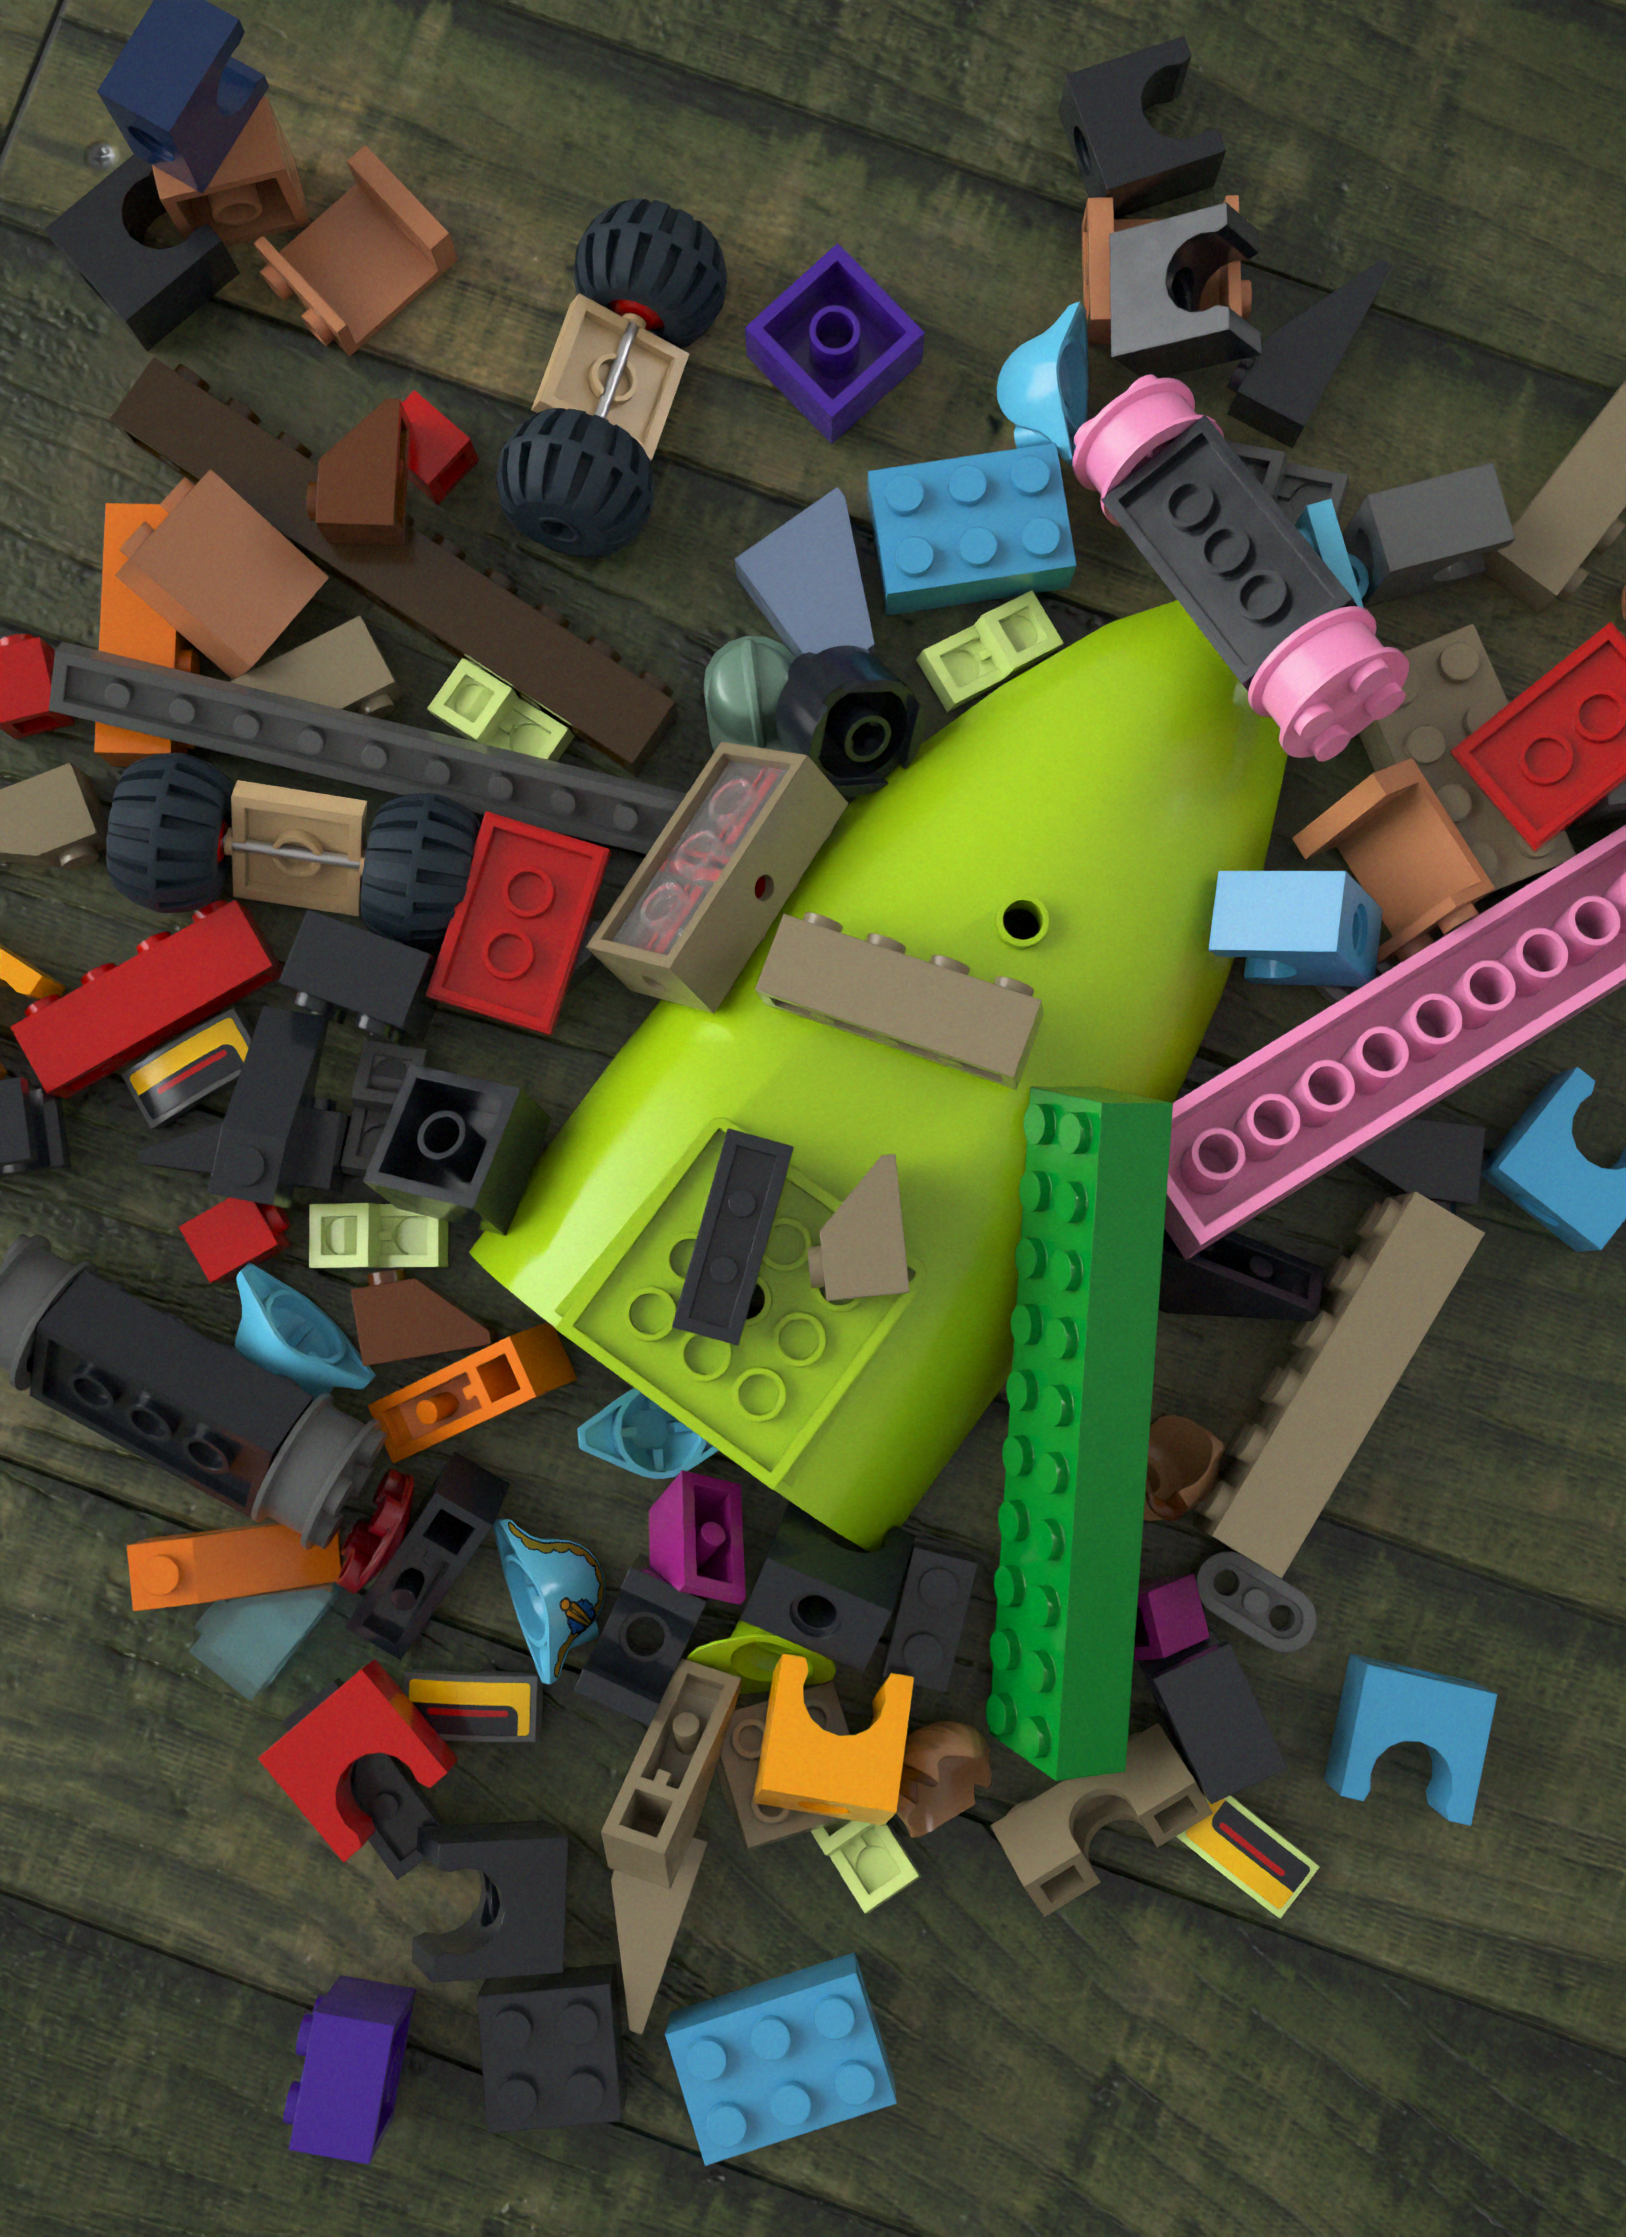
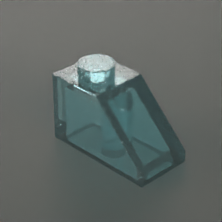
[189,1582,345,1701]

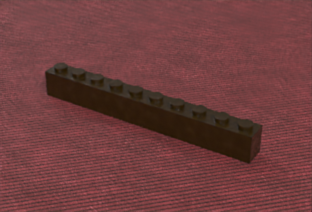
[110,357,679,778]

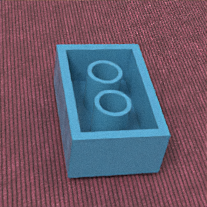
[866,443,1077,616]
[665,1952,897,2166]

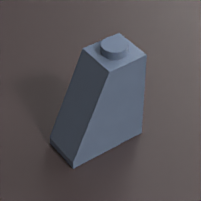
[735,487,875,658]

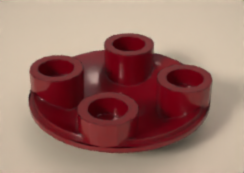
[336,1468,414,1594]

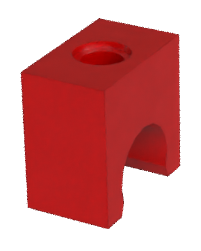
[257,1659,459,1863]

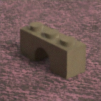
[990,1723,1213,1917]

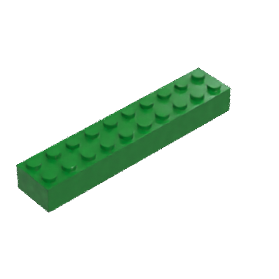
[986,1086,1173,1781]

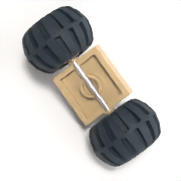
[496,199,727,559]
[106,752,481,952]

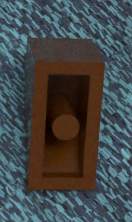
[307,398,410,546]
[351,1268,499,1366]

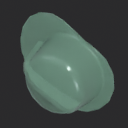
[704,636,796,752]

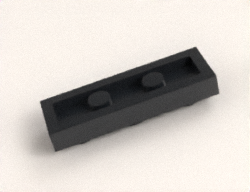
[672,1128,794,1346]
[282,1678,446,1880]

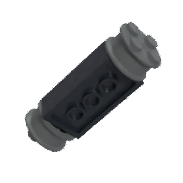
[0,1234,387,1550]

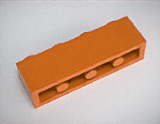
[94,503,200,767]

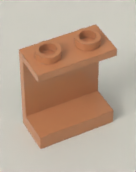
[254,145,458,357]
[1081,195,1252,344]
[1292,758,1495,965]

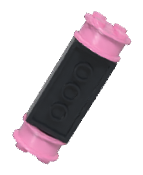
[1072,375,1409,762]

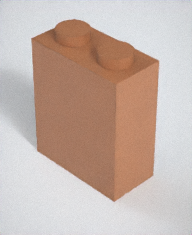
[115,469,329,680]

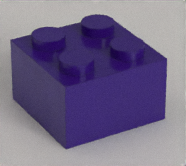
[745,243,925,444]
[283,1975,417,2164]

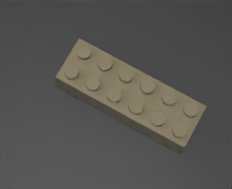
[1192,1192,1485,1578]

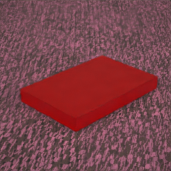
[1450,622,1626,853]
[426,811,611,1037]

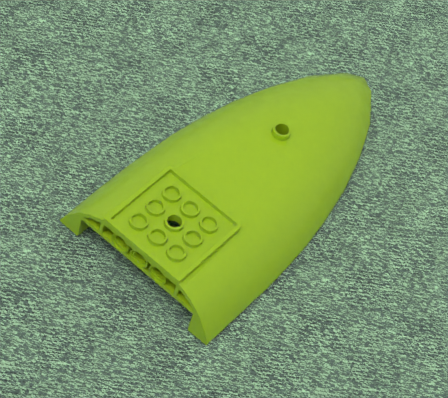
[469,600,1288,1553]

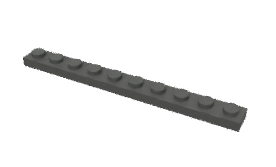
[49,642,687,854]

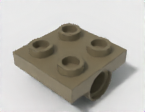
[717,1681,850,1852]

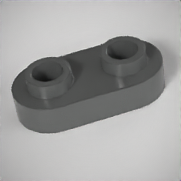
[1194,1549,1317,1653]

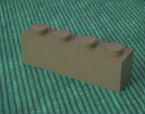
[1484,379,1626,614]
[755,912,1044,1090]

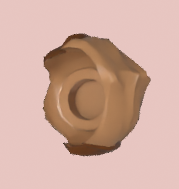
[1143,1412,1225,1521]
[896,1720,993,1838]

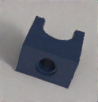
[97,0,269,193]

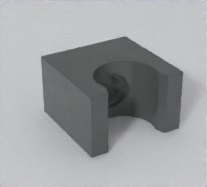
[1342,462,1516,608]

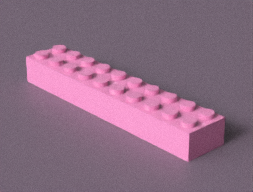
[1164,825,1626,1260]

